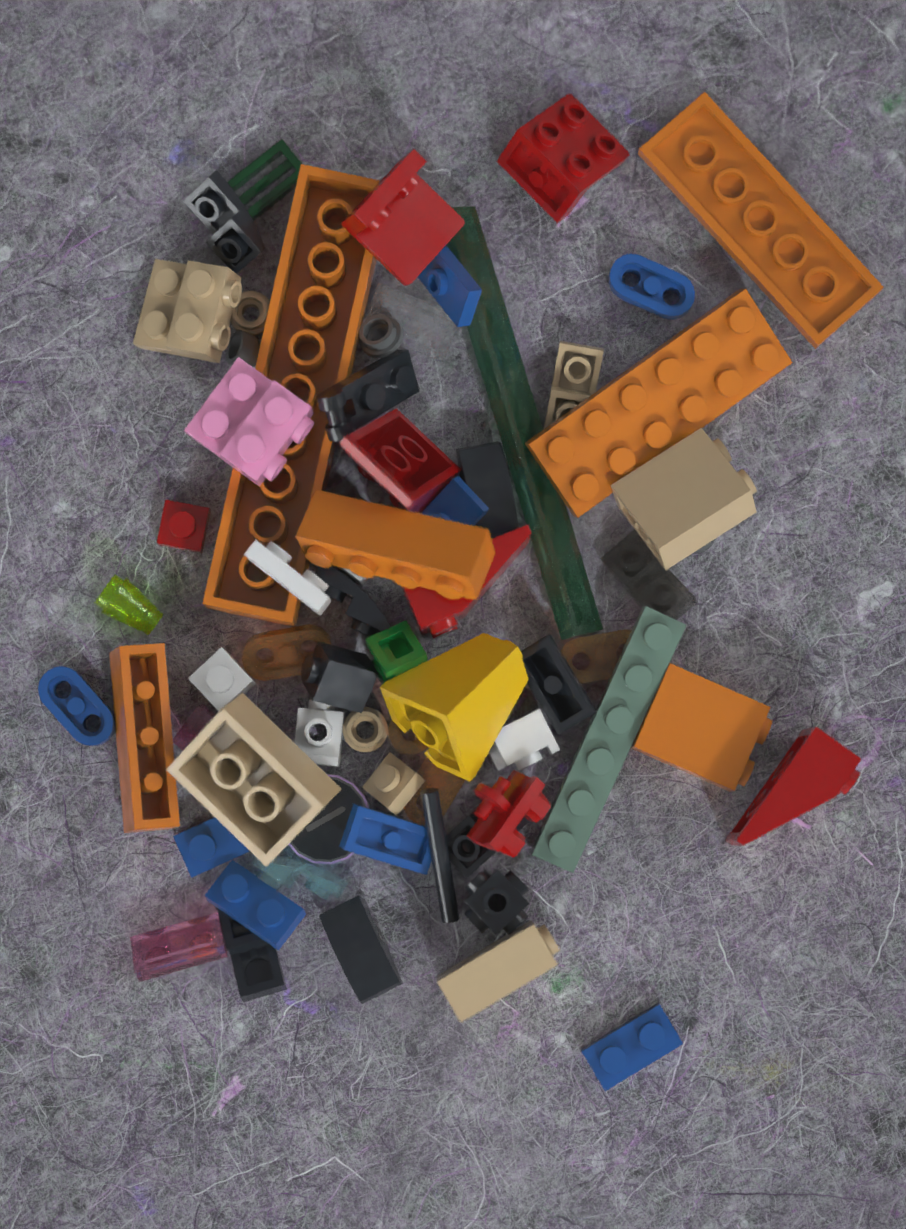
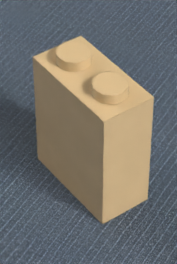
[611,428,757,570]
[437,920,560,1023]

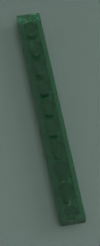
[446,206,603,641]

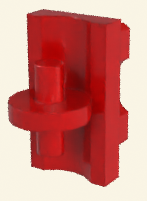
[467,770,551,858]

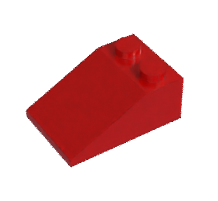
[339,408,461,513]
[401,525,532,639]
[725,726,862,846]

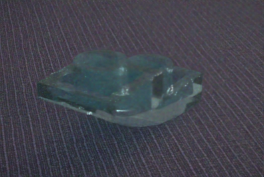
[251,855,350,900]

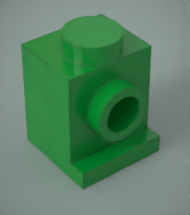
[365,620,428,685]

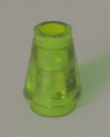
[94,574,164,636]

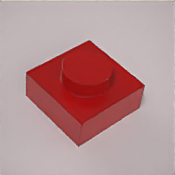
[156,499,211,553]

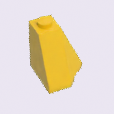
[380,633,529,782]

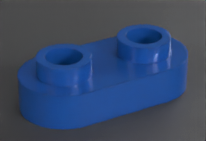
[608,254,695,320]
[38,666,115,746]

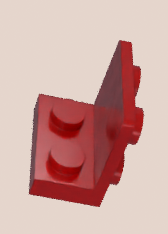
[496,94,630,224]
[341,149,465,286]

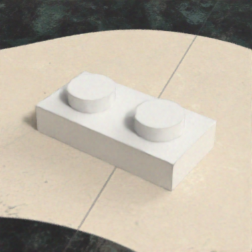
[244,540,331,615]

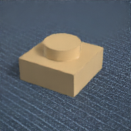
[362,752,426,816]

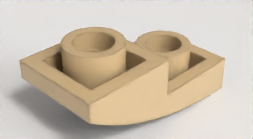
[544,341,604,429]

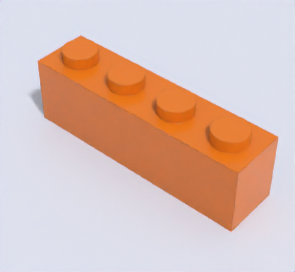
[296,489,495,600]
[109,643,180,833]

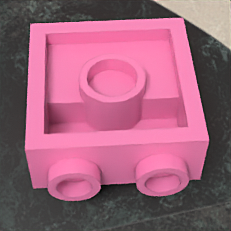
[184,357,314,487]

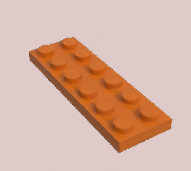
[637,92,884,349]
[525,288,793,518]

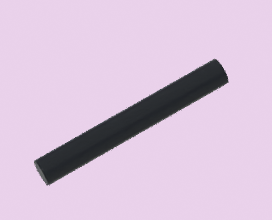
[420,788,460,923]

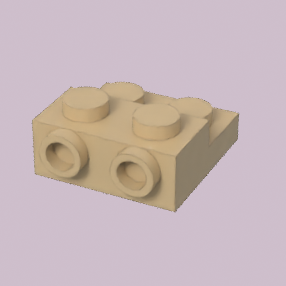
[133,259,242,363]

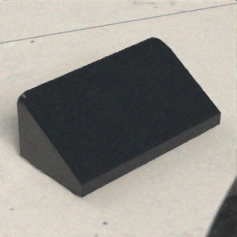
[521,634,597,735]

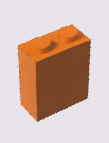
[631,663,773,792]

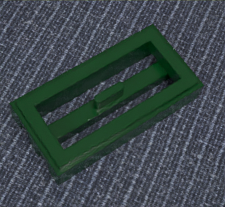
[227,139,302,221]

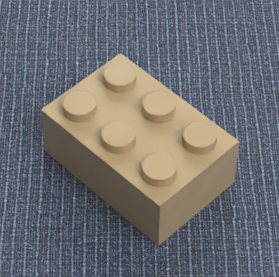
[166,693,341,867]

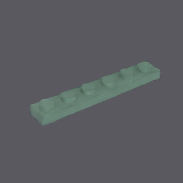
[530,605,687,873]

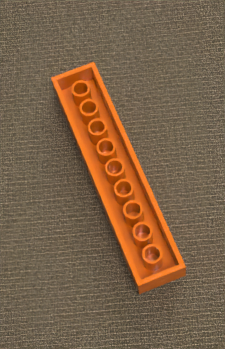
[202,164,380,627]

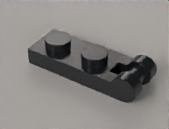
[316,350,420,442]

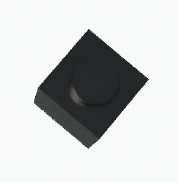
[301,641,379,713]

